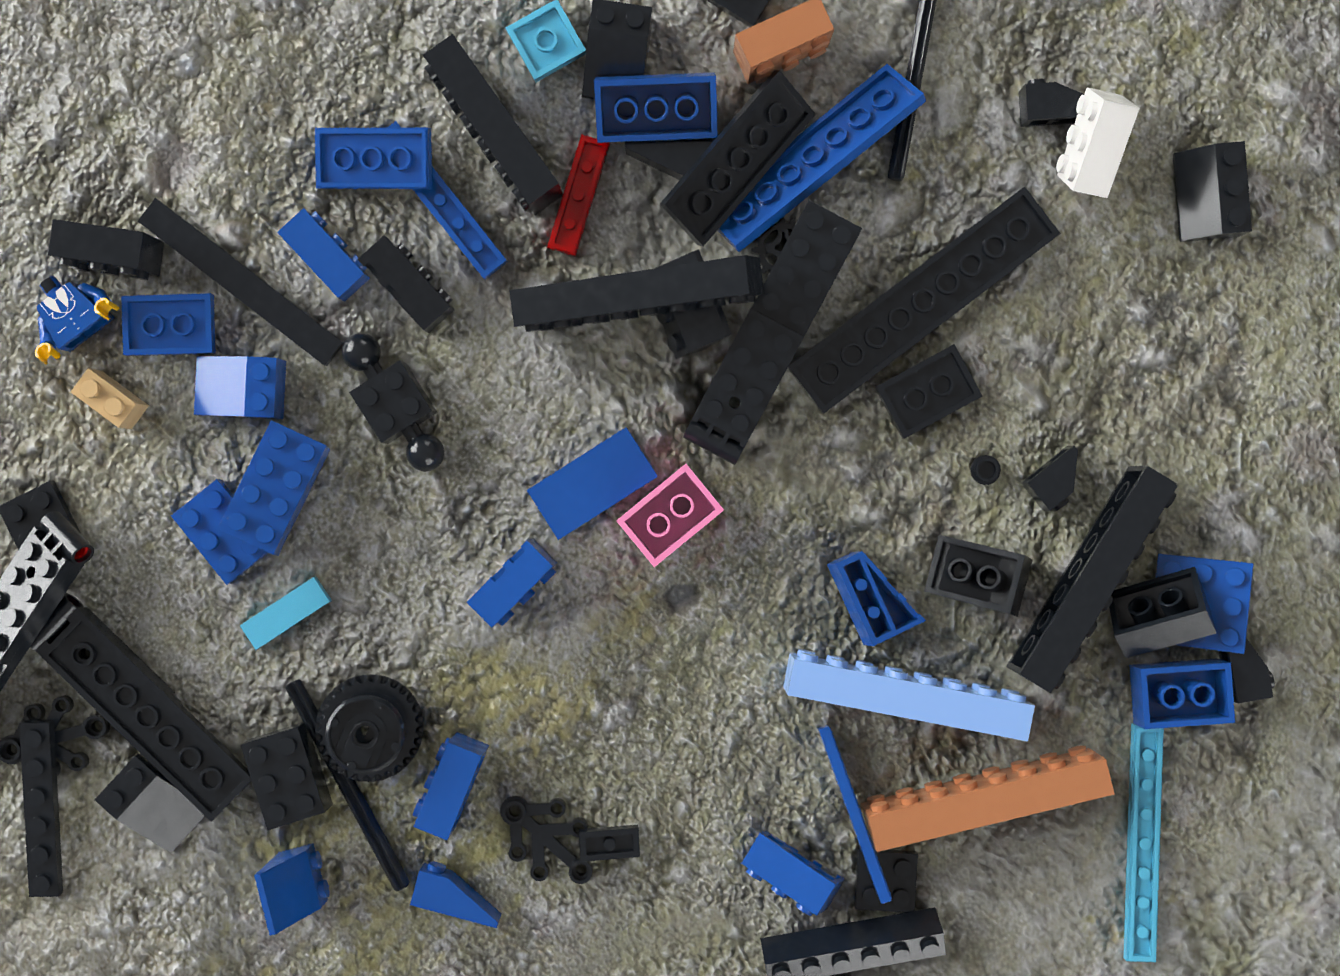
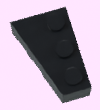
[357,235,454,333]

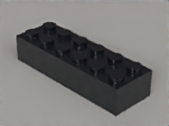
[423,34,563,215]

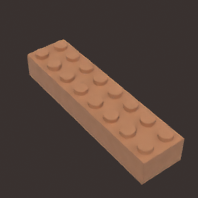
[860,746,1115,852]

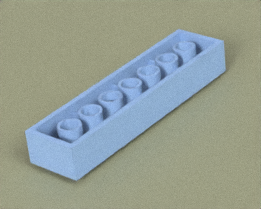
[783,649,1035,741]

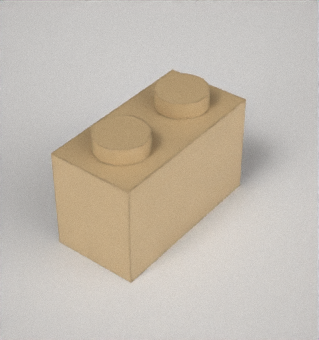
[71,368,149,429]

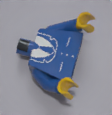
[35,276,119,365]

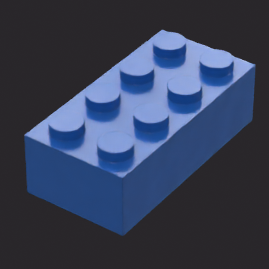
[594,72,718,143]
[217,420,330,556]

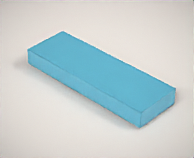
[240,576,332,650]

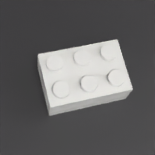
[1056,87,1140,198]

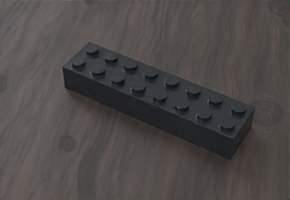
[509,255,764,332]
[1006,466,1179,693]

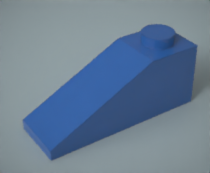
[410,861,501,928]

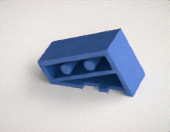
[466,538,557,628]

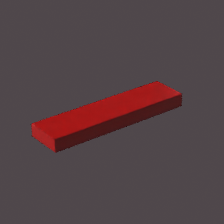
[547,134,610,257]

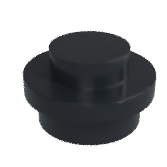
[970,455,1001,485]

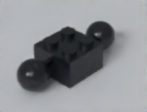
[342,333,444,472]

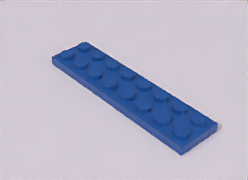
[717,64,926,252]

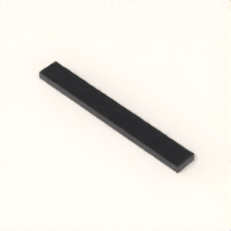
[138,198,344,366]

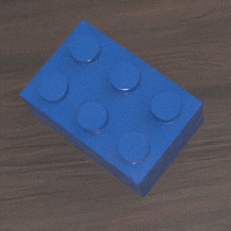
[1129,658,1235,729]
[412,732,489,840]

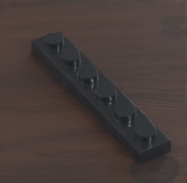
[19,720,63,897]

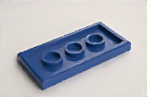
[315,127,432,189]
[527,427,658,540]

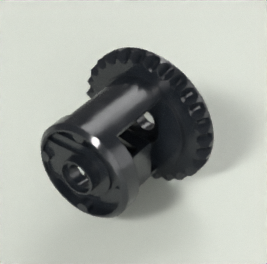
[315,674,424,782]

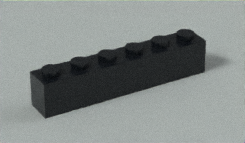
[760,907,946,976]

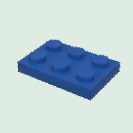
[121,293,216,356]
[171,479,268,585]

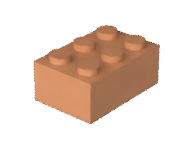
[733,0,834,84]

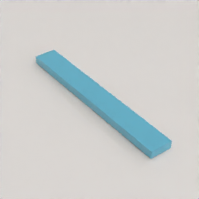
[1123,724,1164,962]

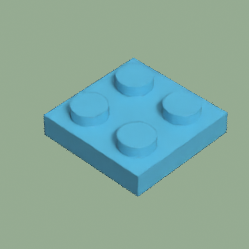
[506,0,586,83]

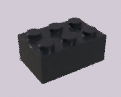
[48,219,165,280]
[240,722,333,830]

